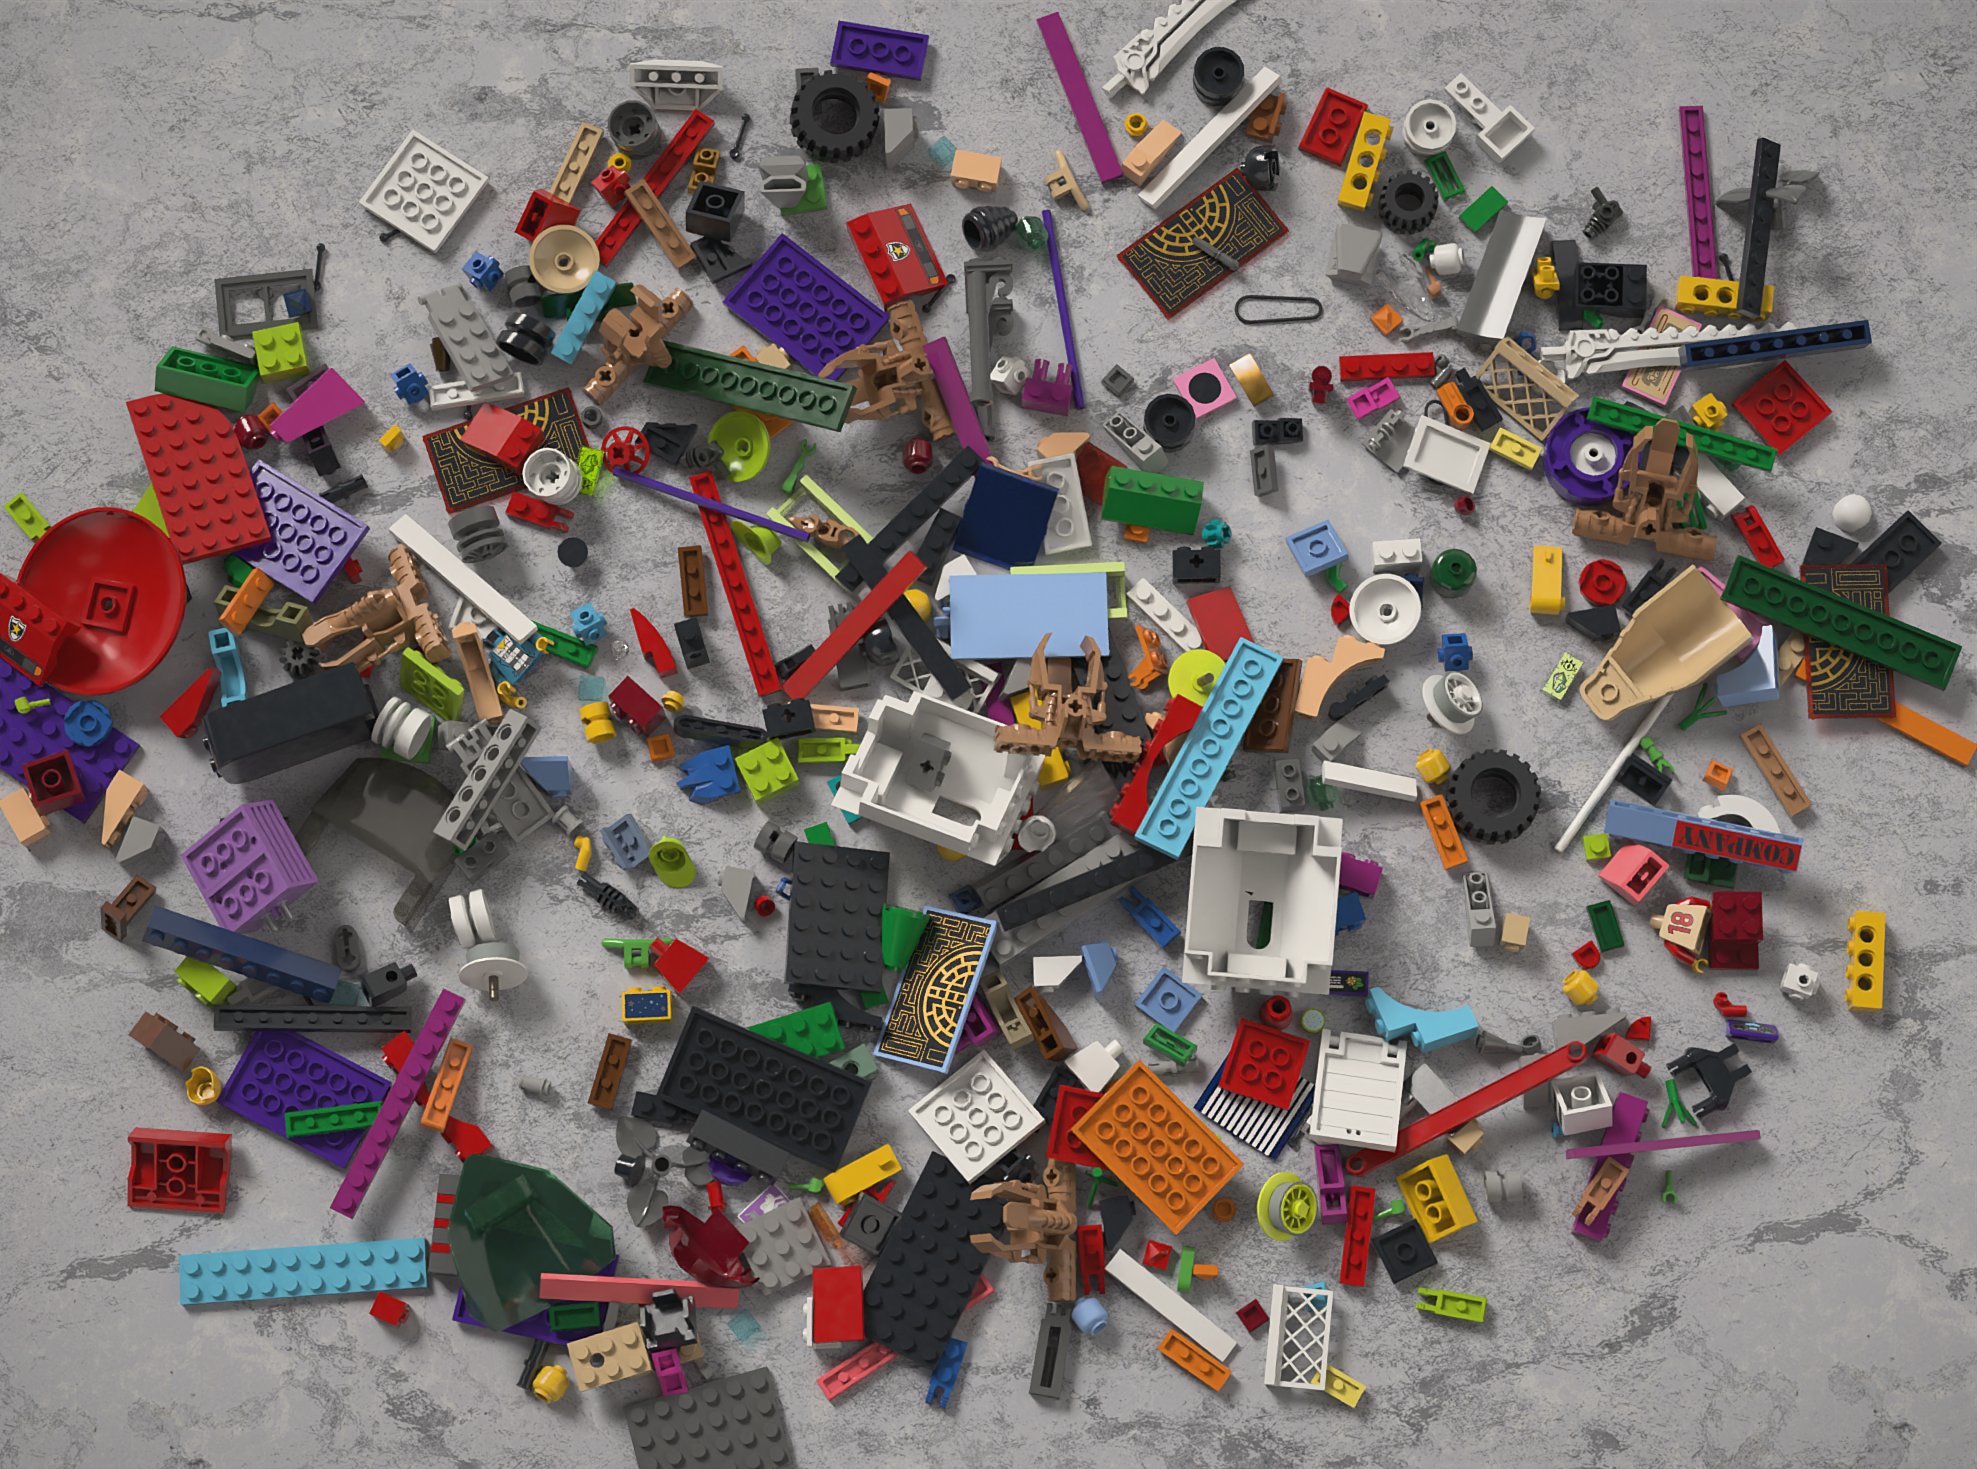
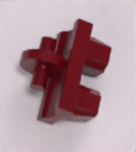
[1308,366,1334,404]

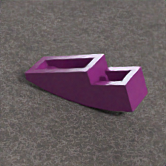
[1314,1144,1347,1225]

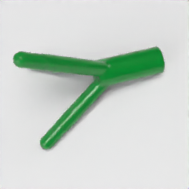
[1678,683,1728,731]
[1662,1079,1697,1128]
[1085,1167,1119,1209]

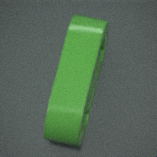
[1177,1245,1195,1294]

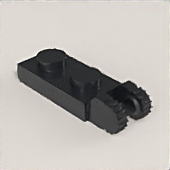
[1620,558,1677,618]

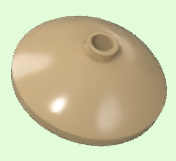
[529,225,600,294]

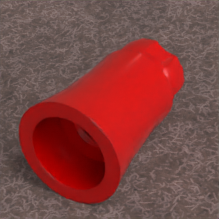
[1259,995,1293,1031]

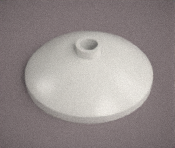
[1350,574,1421,645]

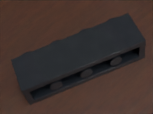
[686,1109,790,1185]

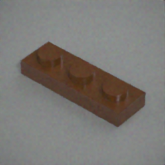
[678,545,708,618]
[588,1033,633,1111]

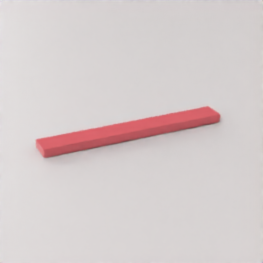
[539,1273,739,1309]
[816,1273,995,1402]

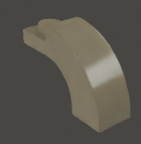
[979,970,1035,1050]

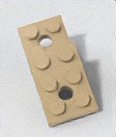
[567,1322,705,1392]

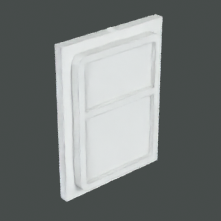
[1403,415,1491,495]

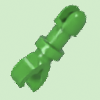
[1640,737,1674,774]

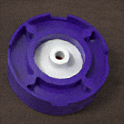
[1543,407,1641,506]

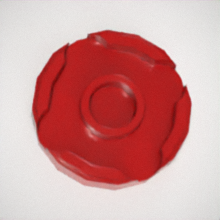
[1578,559,1627,607]

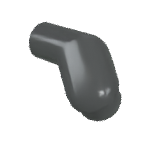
[1429,354,1452,390]

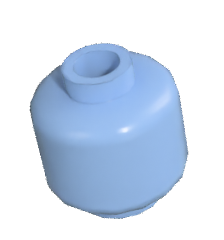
[1072,1297,1108,1335]

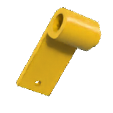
[1529,545,1565,615]
[823,1144,902,1208]

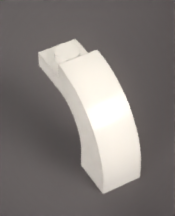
[1695,795,1781,834]

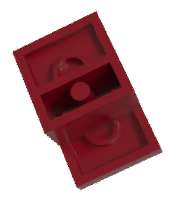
[1708,891,1763,970]

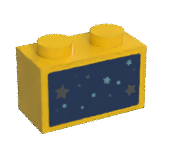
[622,986,673,1025]

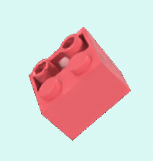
[1598,840,1670,907]

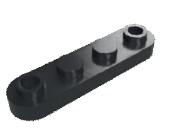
[673,715,768,750]

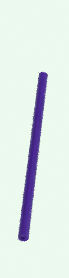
[1042,209,1085,410]
[613,467,810,543]

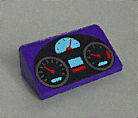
[1726,1019,1779,1044]

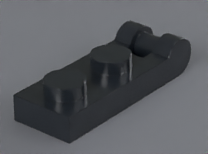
[1328,674,1390,721]

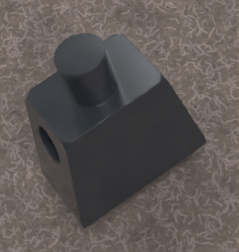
[674,617,710,670]
[361,962,418,1007]

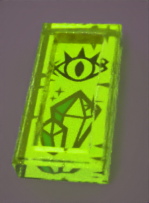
[576,445,605,497]

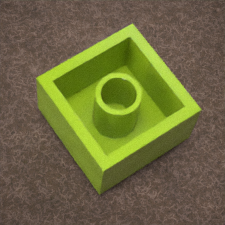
[252,322,311,384]
[735,738,800,806]
[174,956,237,1009]

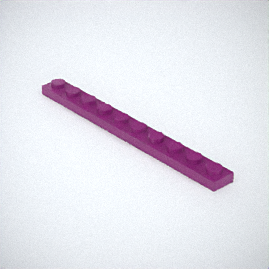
[330,988,466,1220]

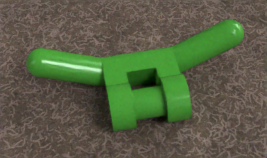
[601,938,673,969]

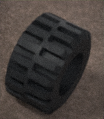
[1378,170,1439,235]

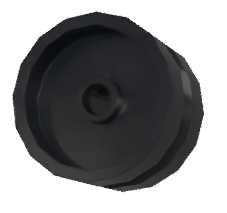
[1193,47,1244,106]
[495,312,556,366]
[1143,393,1196,453]

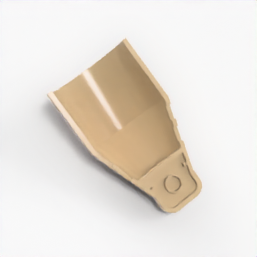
[1580,565,1755,722]

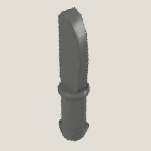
[1192,237,1239,270]

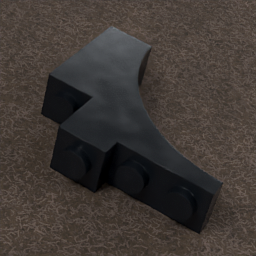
[788,984,883,1033]

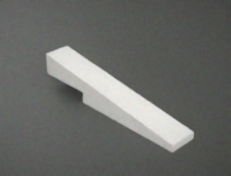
[1105,1249,1237,1362]

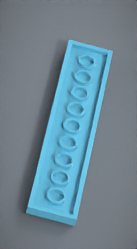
[1134,637,1284,860]
[179,1238,428,1306]

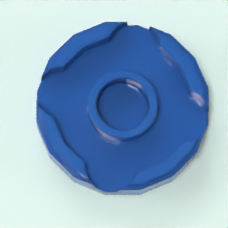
[64,700,113,748]

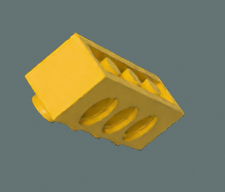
[1337,111,1394,212]
[1674,275,1774,322]
[1845,910,1886,1012]

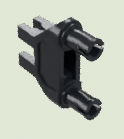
[1666,1043,1752,1120]

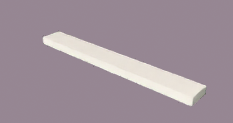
[1138,67,1282,210]
[389,514,538,645]

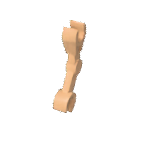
[982,456,1044,481]

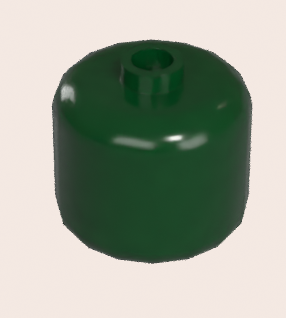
[1429,548,1477,599]

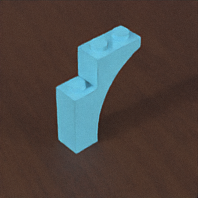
[1365,986,1479,1054]

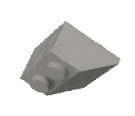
[884,108,918,170]

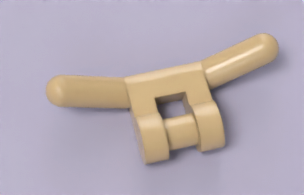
[1044,150,1089,211]

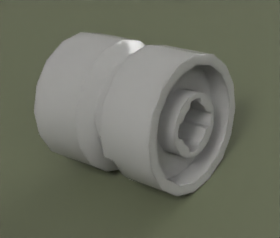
[1484,1170,1522,1203]

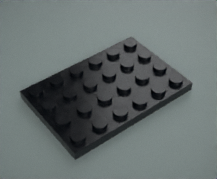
[784,841,890,994]

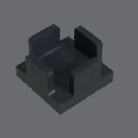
[640,1289,698,1353]

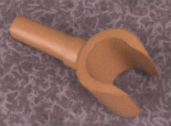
[1425,266,1441,299]

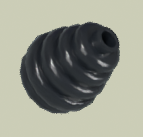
[962,206,1018,252]

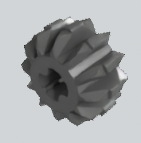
[279,640,320,677]

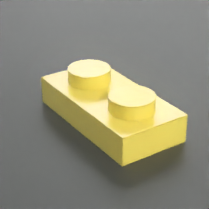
[1489,427,1542,470]
[1311,1363,1366,1408]

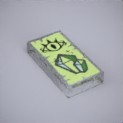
[1540,650,1585,703]

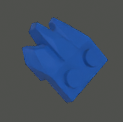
[676,745,741,805]

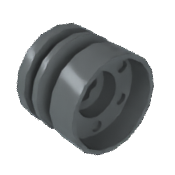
[607,100,662,159]
[448,505,508,564]

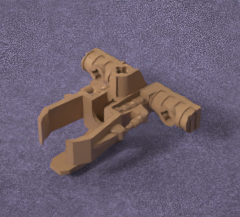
[582,285,694,407]
[818,300,957,442]
[1572,418,1718,562]
[302,544,452,673]
[994,632,1142,764]
[970,1159,1077,1303]

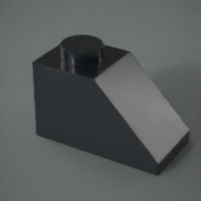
[302,425,341,477]
[1565,604,1621,643]
[1099,1195,1136,1252]

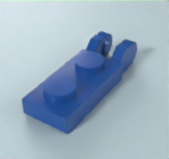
[1118,886,1181,950]
[925,1338,968,1409]

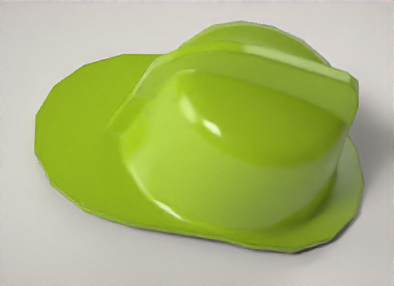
[731,520,782,565]
[648,835,696,888]

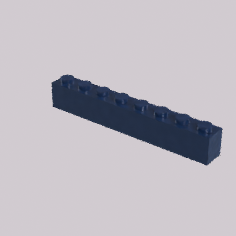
[1678,320,1872,372]
[142,905,342,1004]

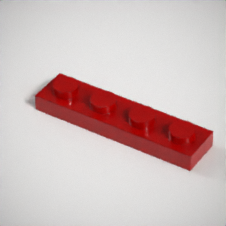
[1339,352,1435,381]
[1339,1185,1376,1287]

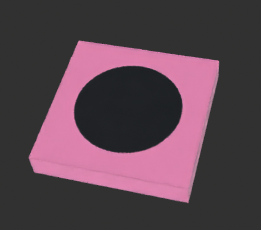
[1173,358,1237,421]

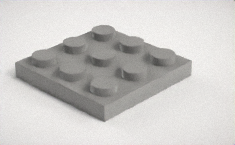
[736,1197,831,1296]

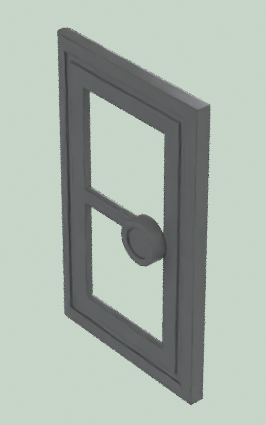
[214,269,318,338]

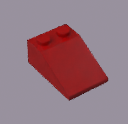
[460,402,545,476]

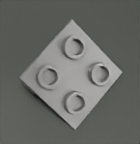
[1361,409,1416,473]

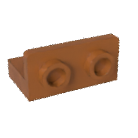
[1245,93,1288,143]

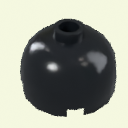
[1241,145,1280,191]
[858,617,900,666]

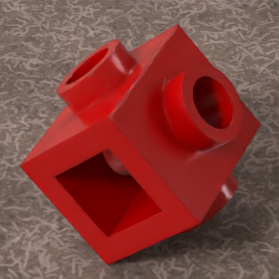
[591,165,631,207]

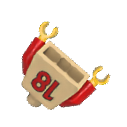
[1650,896,1712,974]

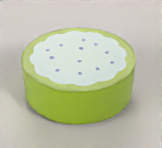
[1301,1008,1326,1034]

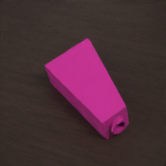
[269,367,365,443]

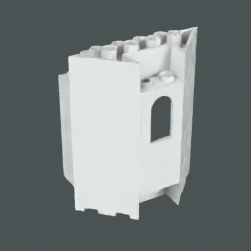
[831,691,1045,866]
[1182,807,1343,997]

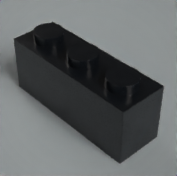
[916,507,962,586]

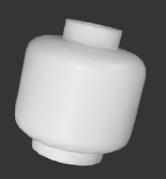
[1430,243,1465,276]

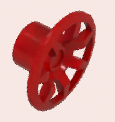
[601,426,650,474]

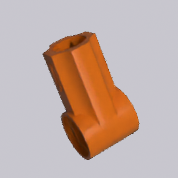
[1436,382,1474,431]

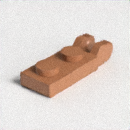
[1572,1156,1630,1226]

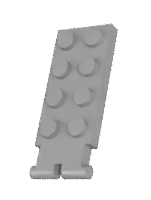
[418,283,514,392]
[445,718,555,843]

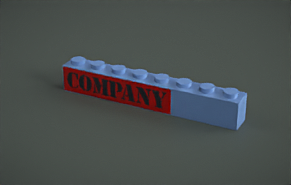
[1604,799,1804,874]

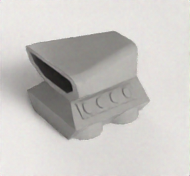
[759,156,809,208]
[1325,223,1383,287]

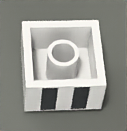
[1551,1072,1612,1136]

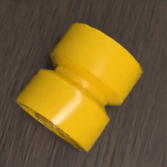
[579,701,617,744]

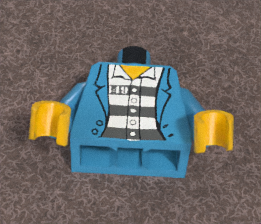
[486,629,554,699]

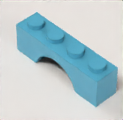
[551,270,617,365]
[208,628,249,707]

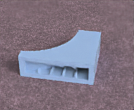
[1713,625,1780,707]

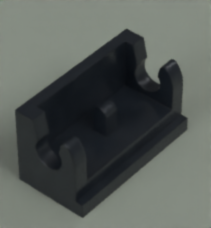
[1615,753,1673,806]

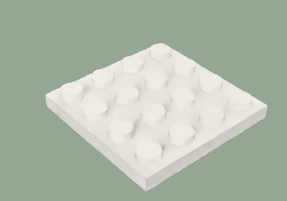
[359,130,489,254]
[908,1050,1046,1184]

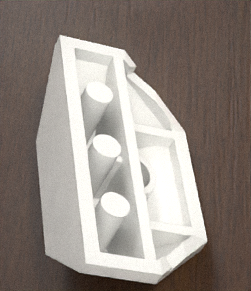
[630,60,723,111]

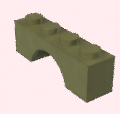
[214,585,313,643]

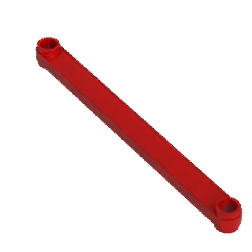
[1346,1041,1588,1178]

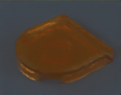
[808,1202,844,1250]

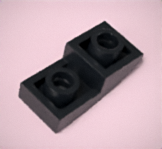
[1252,418,1303,445]

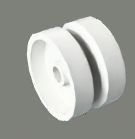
[1402,99,1456,158]
[449,889,496,949]

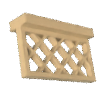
[1475,336,1579,441]

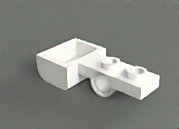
[1444,73,1535,163]

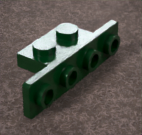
[541,282,637,323]

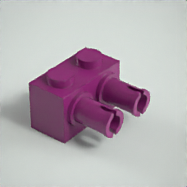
[1022,359,1073,417]
[954,992,1001,1055]

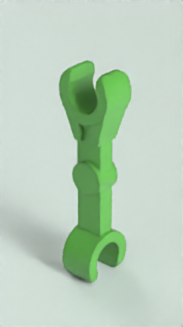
[782,439,816,495]

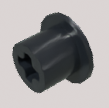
[557,537,588,568]
[614,1154,646,1186]

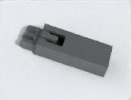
[828,602,870,692]
[1029,1303,1072,1399]

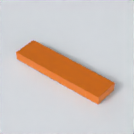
[420,1038,473,1133]

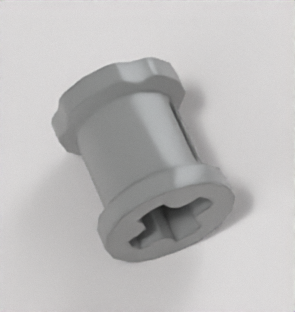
[552,805,584,837]

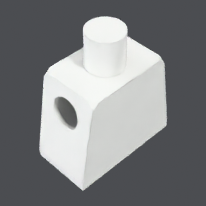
[1064,1040,1124,1093]

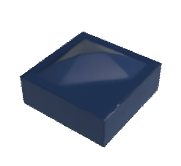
[283,288,313,318]
[948,884,982,915]

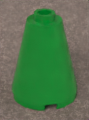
[882,904,930,972]

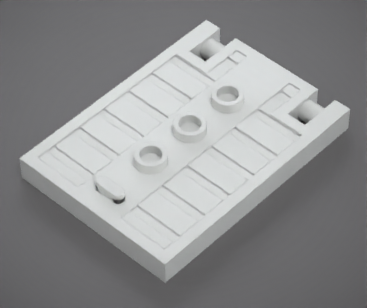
[1309,1029,1407,1152]

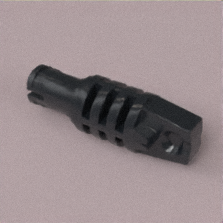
[577,872,640,920]

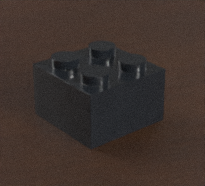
[686,181,745,242]

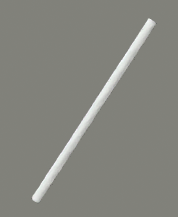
[1554,693,1675,854]

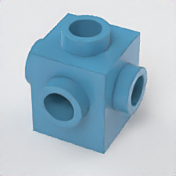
[570,602,607,646]

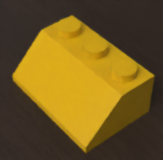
[1395,1154,1478,1244]

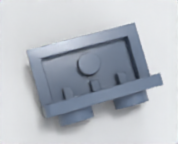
[600,814,652,870]

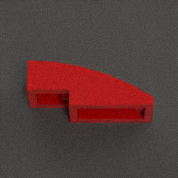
[630,608,678,679]

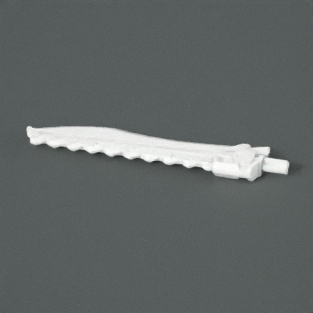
[1102,0,1237,98]
[1540,322,1797,380]

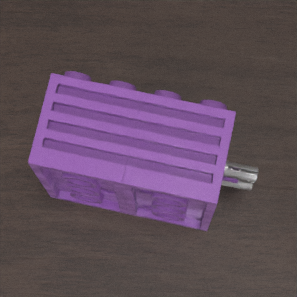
[180,799,319,934]

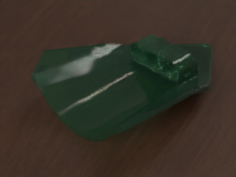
[447,1154,616,1333]

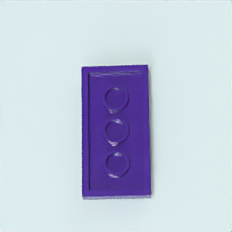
[830,20,929,81]

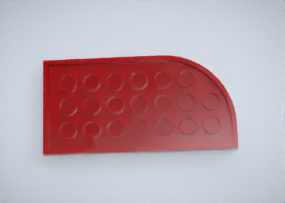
[126,394,271,565]

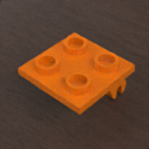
[1128,625,1169,690]

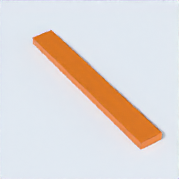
[1794,655,1977,767]

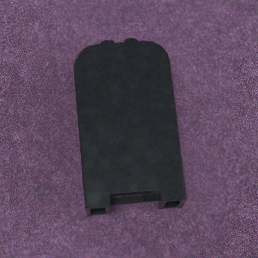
[201,662,379,784]

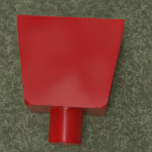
[648,937,709,995]
[1590,1033,1652,1079]

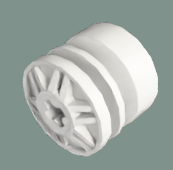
[522,448,582,505]
[371,697,433,760]

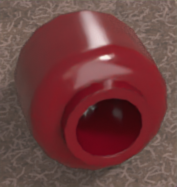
[234,415,269,450]
[902,437,933,474]

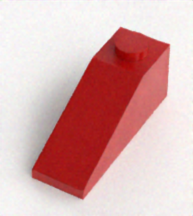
[159,668,222,739]

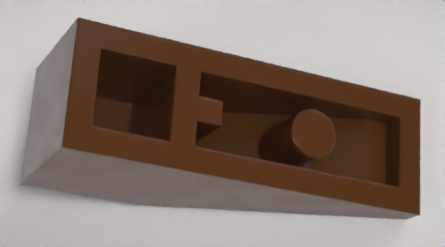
[1014,985,1078,1062]

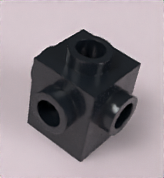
[996,1148,1039,1190]

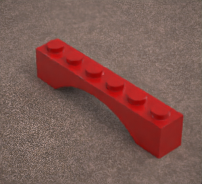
[1109,694,1203,837]
[381,1031,495,1164]

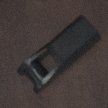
[774,644,815,679]

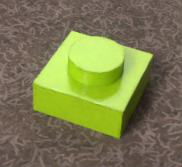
[1582,833,1611,861]

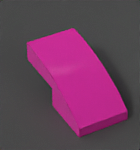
[1346,377,1401,420]
[651,1348,688,1396]

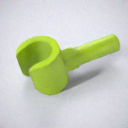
[15,697,50,714]

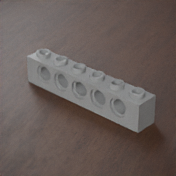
[433,709,542,851]

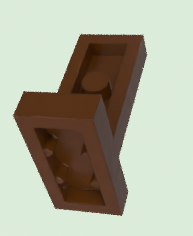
[100,875,156,941]

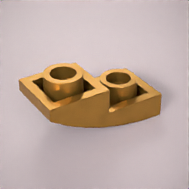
[688,147,721,194]
[1230,354,1274,407]

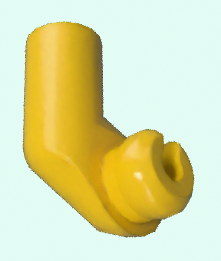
[498,689,527,709]
[574,835,592,871]

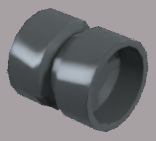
[505,265,541,308]
[753,821,798,864]

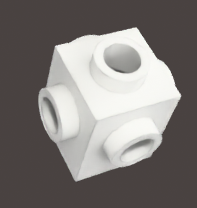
[991,356,1031,395]
[1779,963,1820,1001]

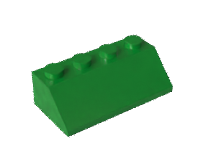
[155,346,260,412]
[1101,466,1204,536]

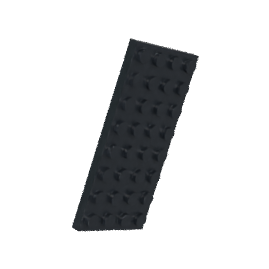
[655,1006,873,1173]
[863,1151,1011,1371]

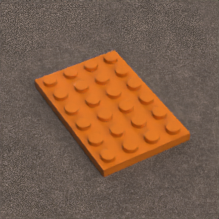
[1070,1060,1245,1235]

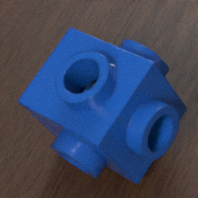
[462,252,504,292]
[390,363,429,405]
[1437,633,1473,672]

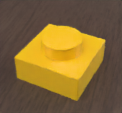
[378,424,405,453]

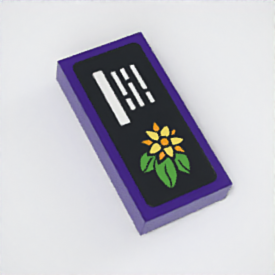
[1319,970,1369,997]

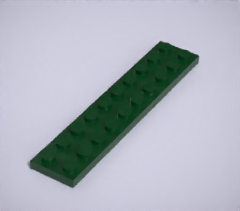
[643,340,857,433]
[1720,555,1963,691]

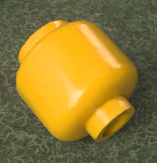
[1415,748,1451,785]
[1563,969,1599,1006]
[533,1365,570,1403]

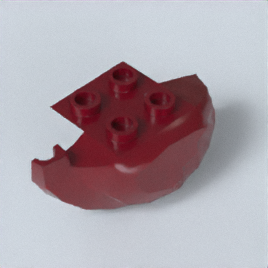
[662,1205,760,1288]

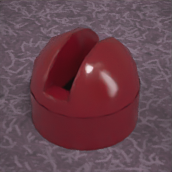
[1454,495,1475,515]

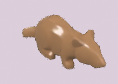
[788,514,859,548]

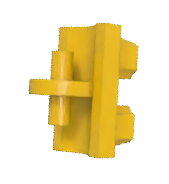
[1530,257,1560,299]

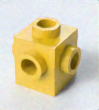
[1688,393,1728,432]

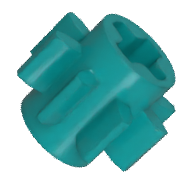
[1202,519,1232,549]

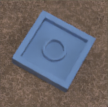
[1285,519,1349,578]
[1134,966,1202,1033]

